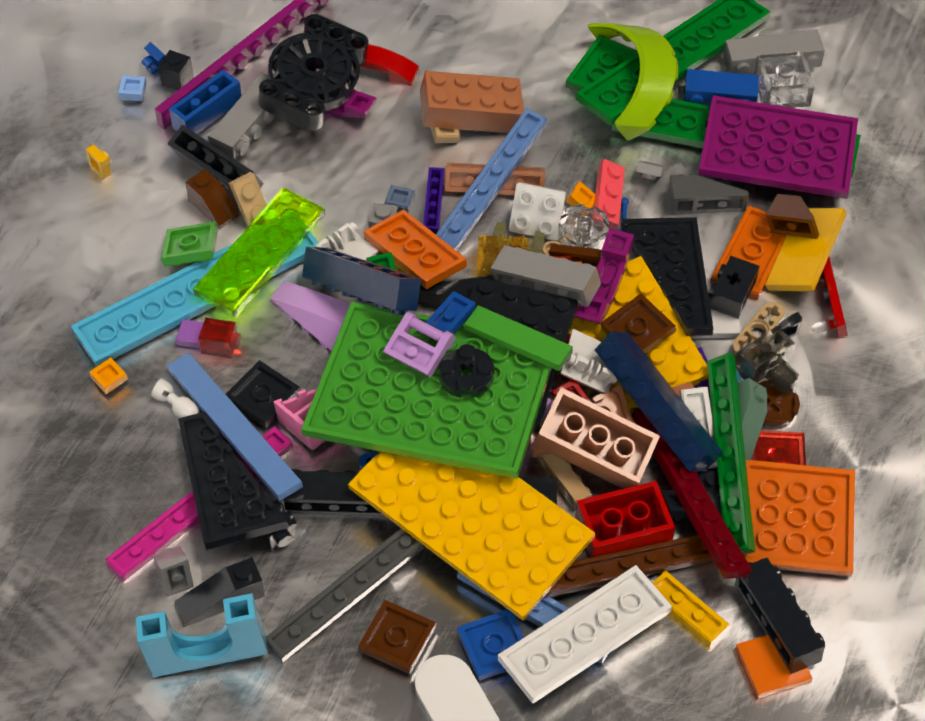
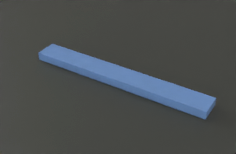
[436,108,548,251]
[166,353,303,501]

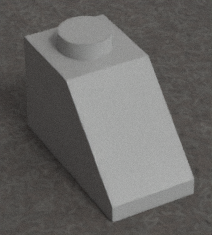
[153,546,194,597]

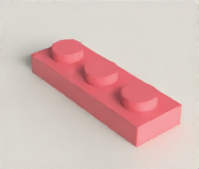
[592,159,625,229]

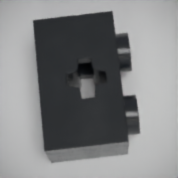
[708,256,760,319]

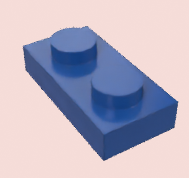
[426,291,476,338]

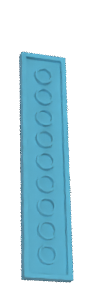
[71,212,319,367]

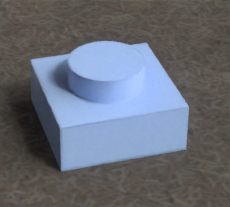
[118,75,147,101]

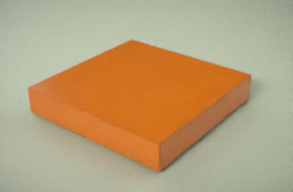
[735,635,813,699]

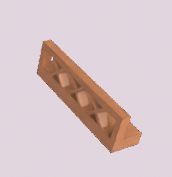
[445,162,545,195]

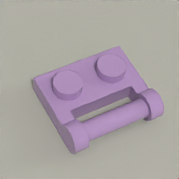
[383,312,455,378]

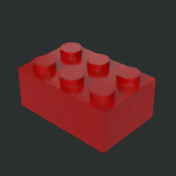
[575,481,675,557]

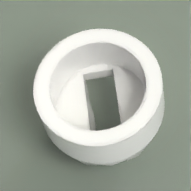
[151,378,174,402]

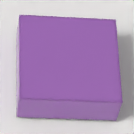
[176,319,208,349]

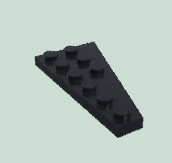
[621,217,714,336]
[178,412,289,550]

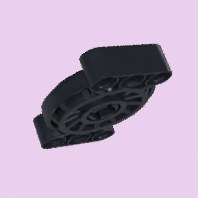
[259,14,369,131]

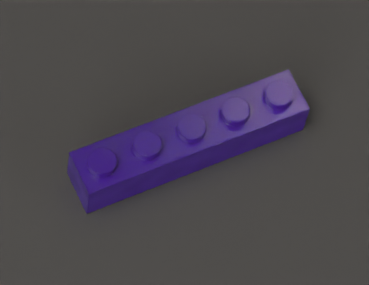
[423,167,444,234]

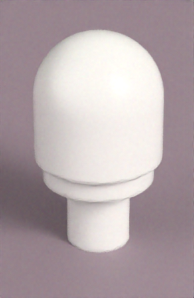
[166,392,200,418]

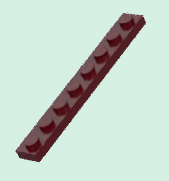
[632,408,752,579]

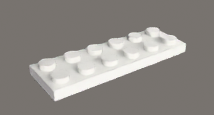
[498,565,672,703]

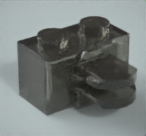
[735,326,799,394]

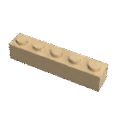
[529,448,592,510]

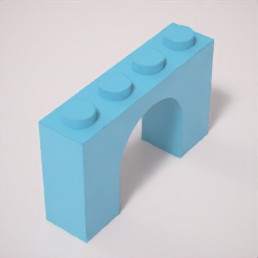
[135,593,268,677]

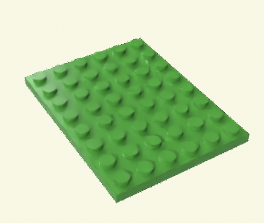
[301,302,552,479]

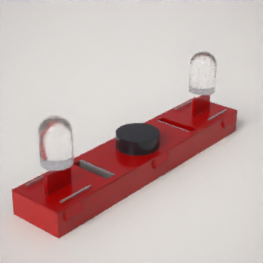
[811,257,848,338]

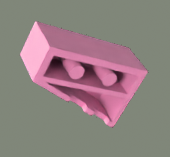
[273,388,326,451]

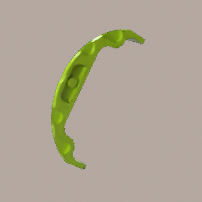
[588,23,678,141]

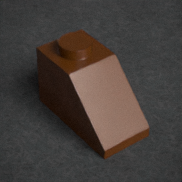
[185,169,239,229]
[765,194,819,238]

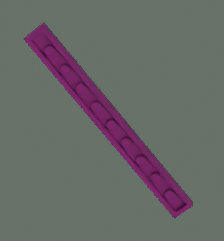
[154,0,329,129]

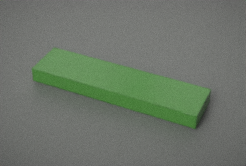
[464,305,573,371]

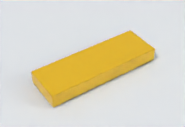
[652,570,730,647]

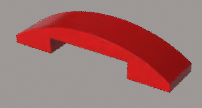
[359,44,419,86]

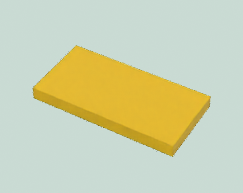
[765,208,847,291]

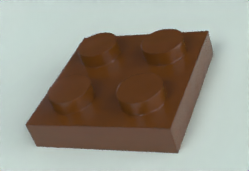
[601,293,676,354]
[358,600,436,674]

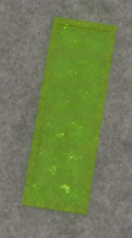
[193,187,325,317]

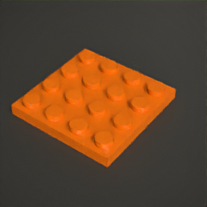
[744,460,855,577]

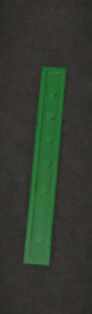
[707,352,755,555]

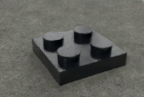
[226,360,300,428]

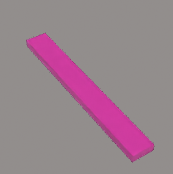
[105,426,293,581]

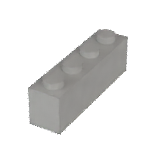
[723,29,825,74]
[208,73,275,160]
[491,245,601,307]

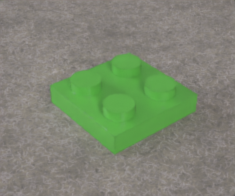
[161,221,218,267]

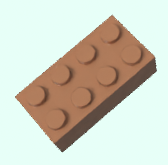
[420,71,524,133]
[532,387,660,489]

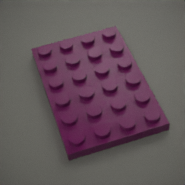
[698,95,858,199]

